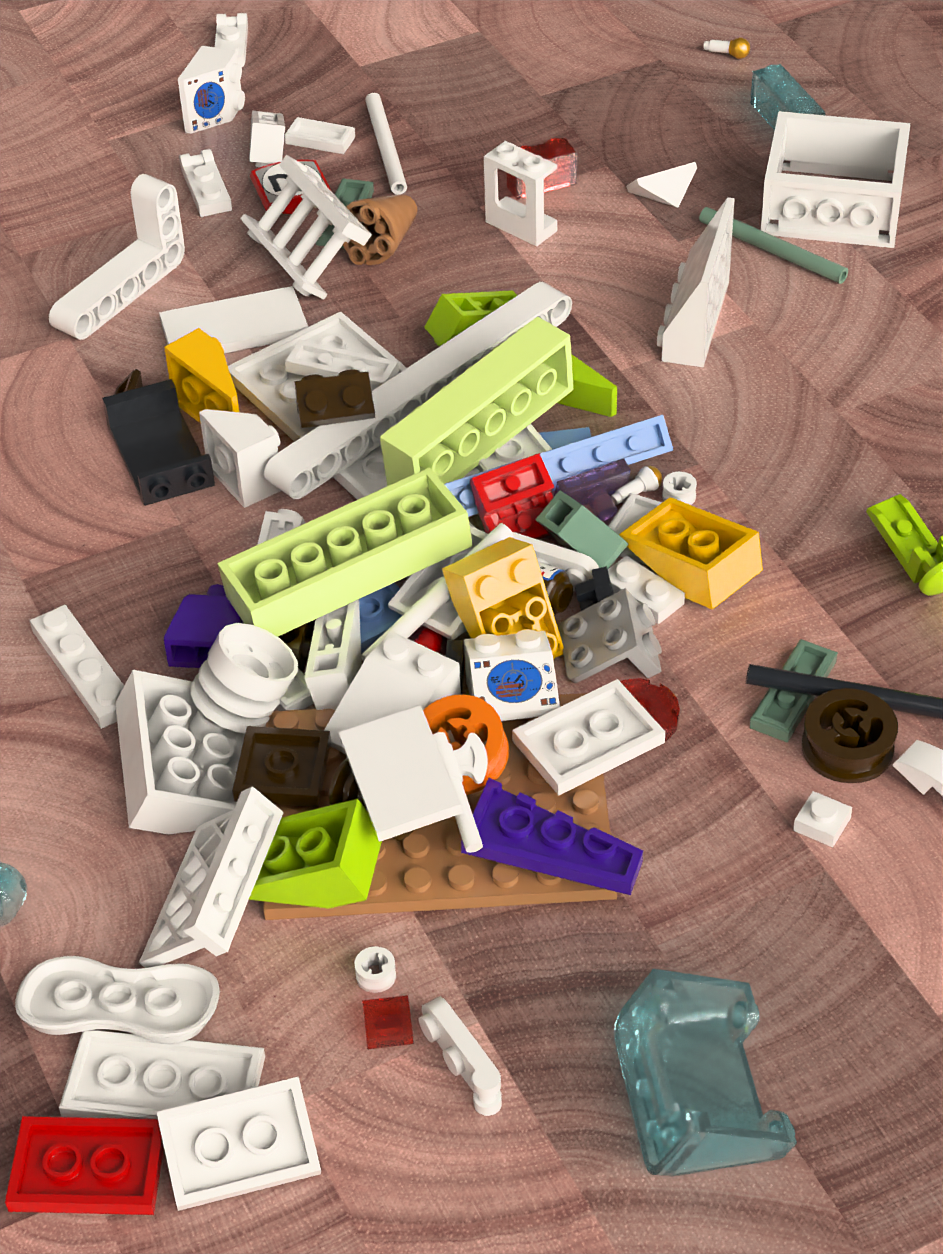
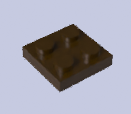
[232,726,331,807]

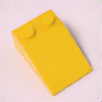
[164,328,239,424]
[619,497,763,609]

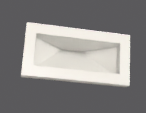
[626,162,697,208]

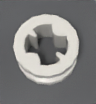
[662,471,697,505]
[354,946,396,993]

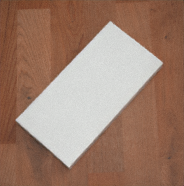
[159,286,308,354]
[59,1030,265,1119]

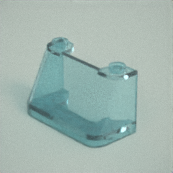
[614,969,797,1177]

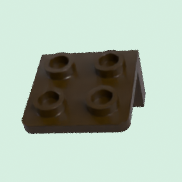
[294,369,375,428]

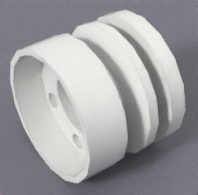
[190,623,298,733]

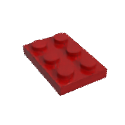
[5,1116,164,1215]

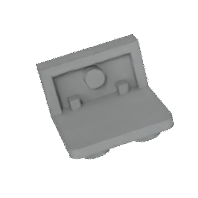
[559,588,662,683]

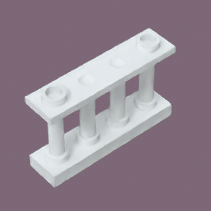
[240,155,372,300]

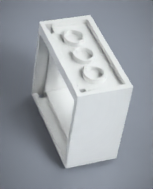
[761,111,911,248]

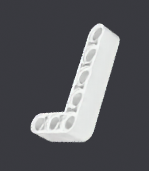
[49,174,185,340]

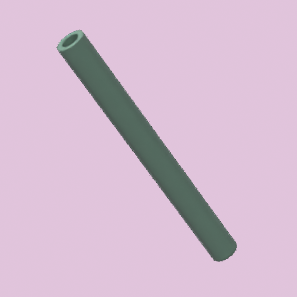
[699,207,848,284]

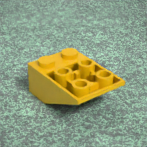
[442,537,564,659]

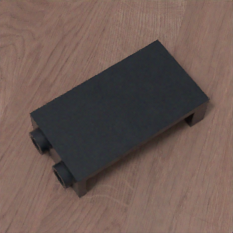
[102,379,215,506]

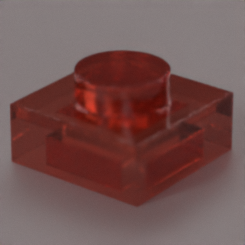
[362,995,414,1049]

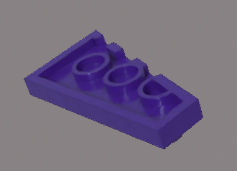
[461,778,643,895]

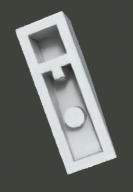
[249,111,285,168]
[304,600,362,710]

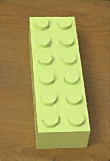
[380,316,573,486]
[217,467,473,637]

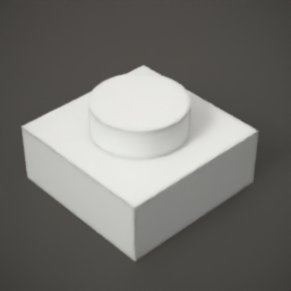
[793,791,852,847]

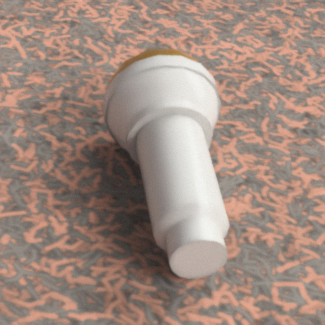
[610,466,662,505]

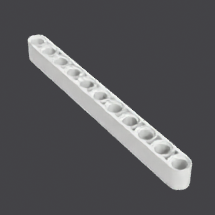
[264,282,573,499]

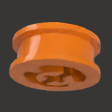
[423,694,509,795]

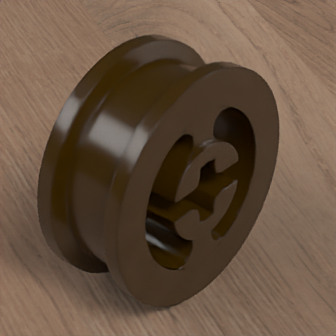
[801,688,898,783]

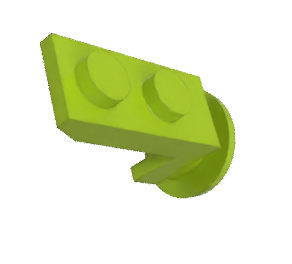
[866,494,943,596]

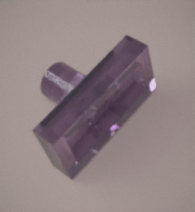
[553,459,631,521]

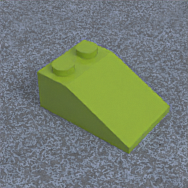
[249,799,382,909]

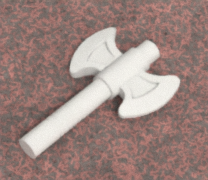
[433,732,488,853]

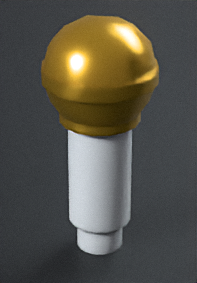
[704,37,750,59]

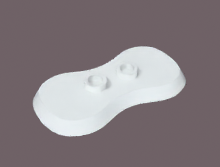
[15,956,220,1043]

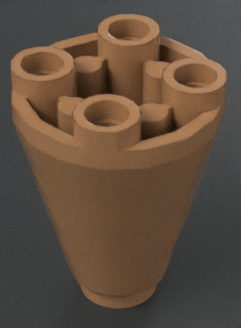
[343,195,417,265]

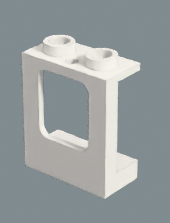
[484,141,557,246]

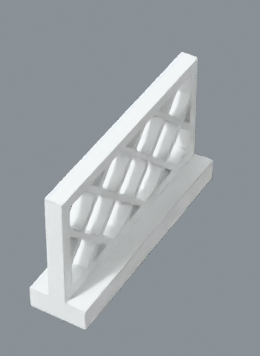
[139,786,284,968]

